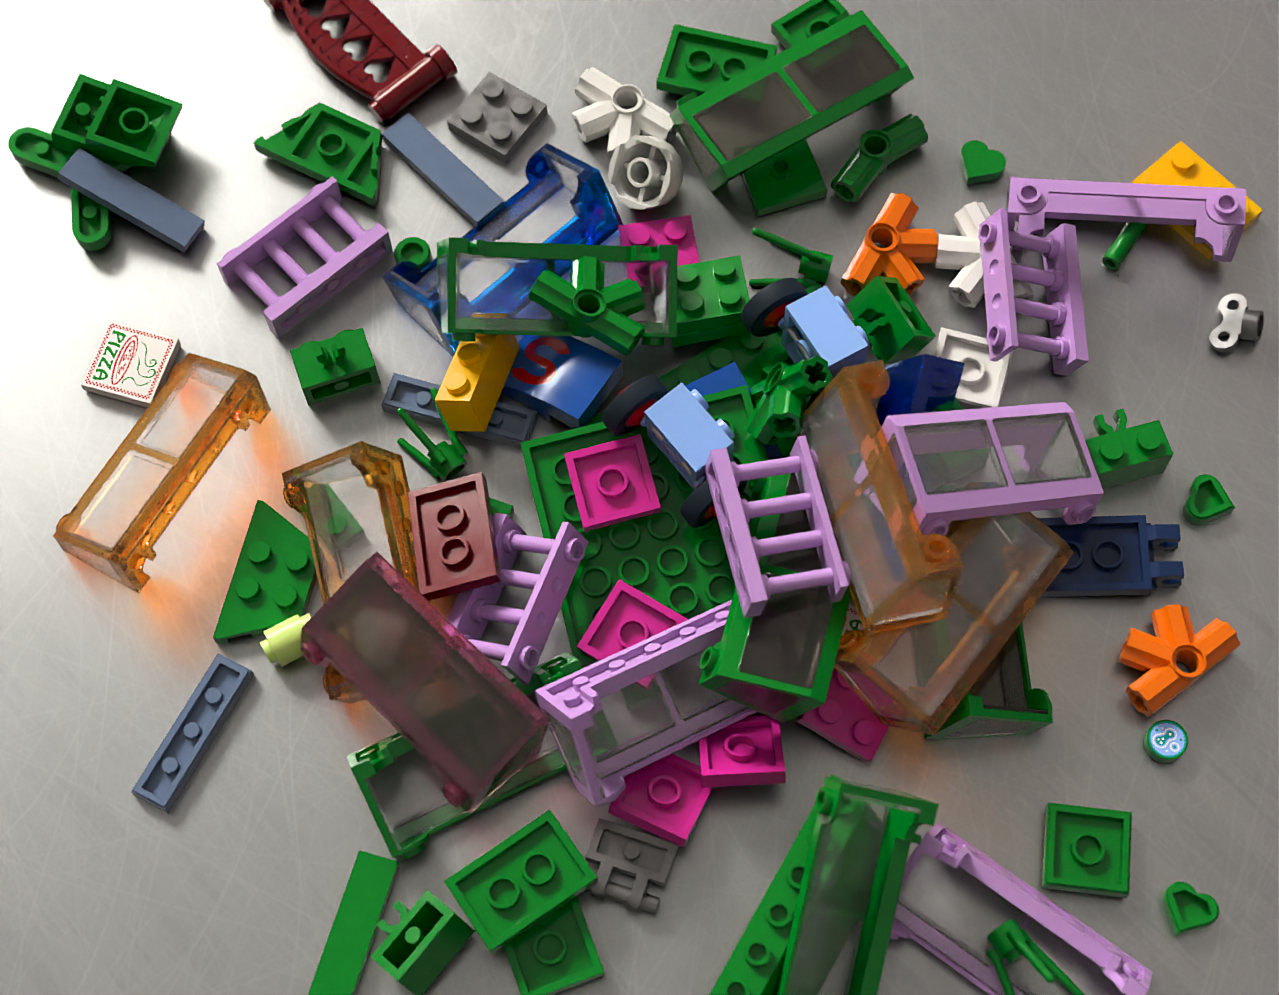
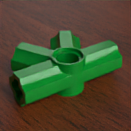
[529,256,645,357]
[744,355,833,447]

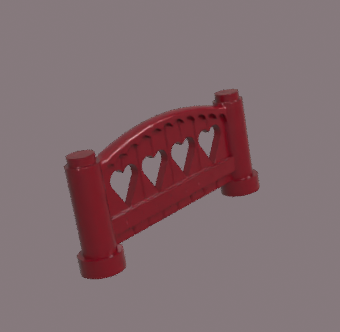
[263,0,458,122]

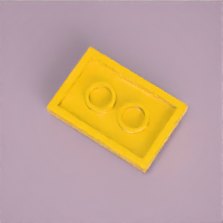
[1132,141,1263,261]

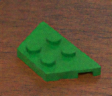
[254,102,383,206]
[213,500,324,644]

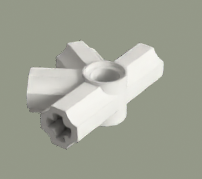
[572,67,678,158]
[935,201,1034,308]

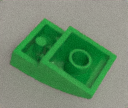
[51,74,183,166]

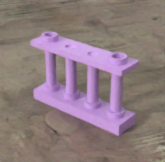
[217,176,393,339]
[978,208,1089,376]
[704,435,851,618]
[432,513,588,684]

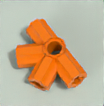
[840,193,938,296]
[1118,604,1241,717]

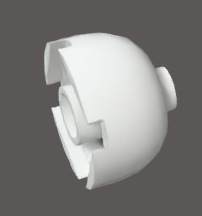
[609,135,684,210]

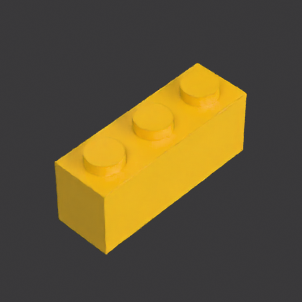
[435,315,520,432]

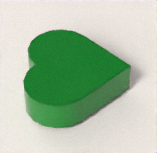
[960,140,1006,184]
[1183,474,1235,525]
[1162,882,1219,936]

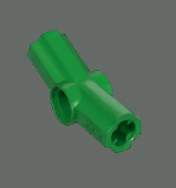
[831,114,928,203]

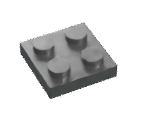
[447,72,548,163]

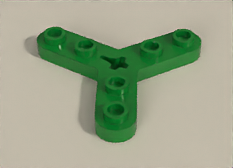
[8,127,171,250]

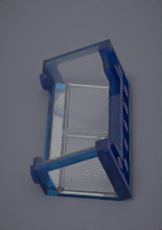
[382,143,624,357]

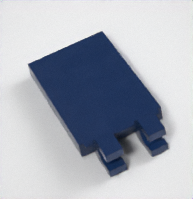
[1025,515,1184,597]

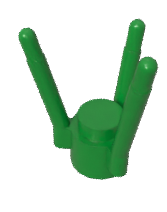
[749,228,833,288]
[397,388,468,482]
[986,919,1084,995]

